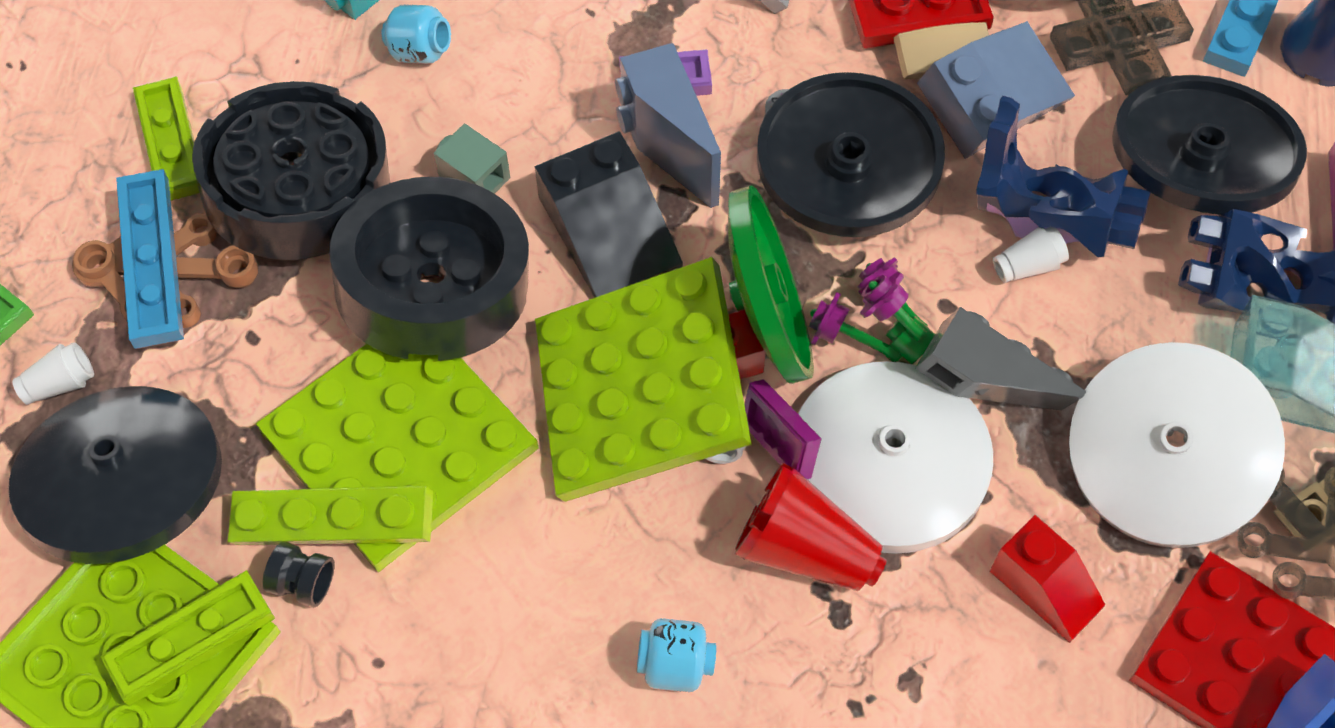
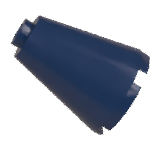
[1280,0,1335,87]

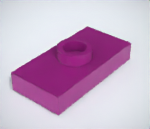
[744,379,822,479]

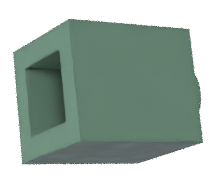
[433,123,511,194]

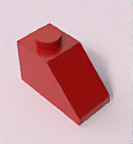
[989,515,1106,643]

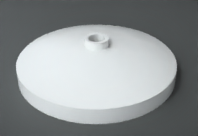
[1069,342,1285,548]
[798,361,993,554]

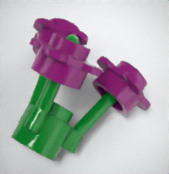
[808,257,935,364]

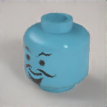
[381,5,451,64]
[637,618,717,693]

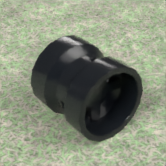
[262,542,335,608]

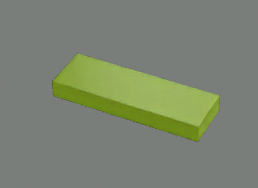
[133,76,200,201]
[100,570,275,706]

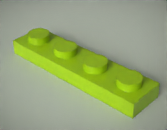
[228,486,433,545]

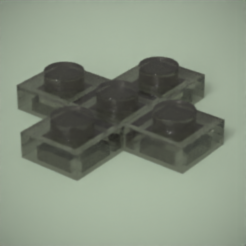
[1050,0,1194,96]

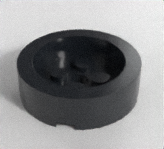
[192,81,390,260]
[330,177,529,361]

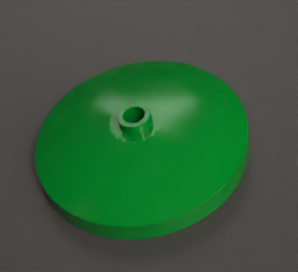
[728,185,814,384]

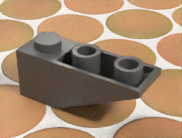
[915,307,1086,411]

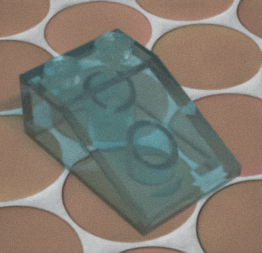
[1230,295,1335,433]

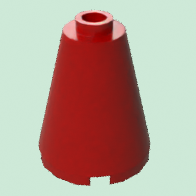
[734,462,887,591]

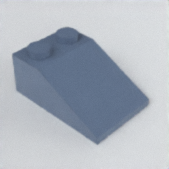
[917,21,1075,159]
[615,43,721,208]

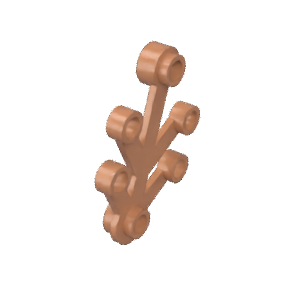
[72,214,258,328]

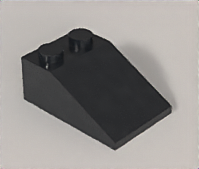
[534,131,683,298]

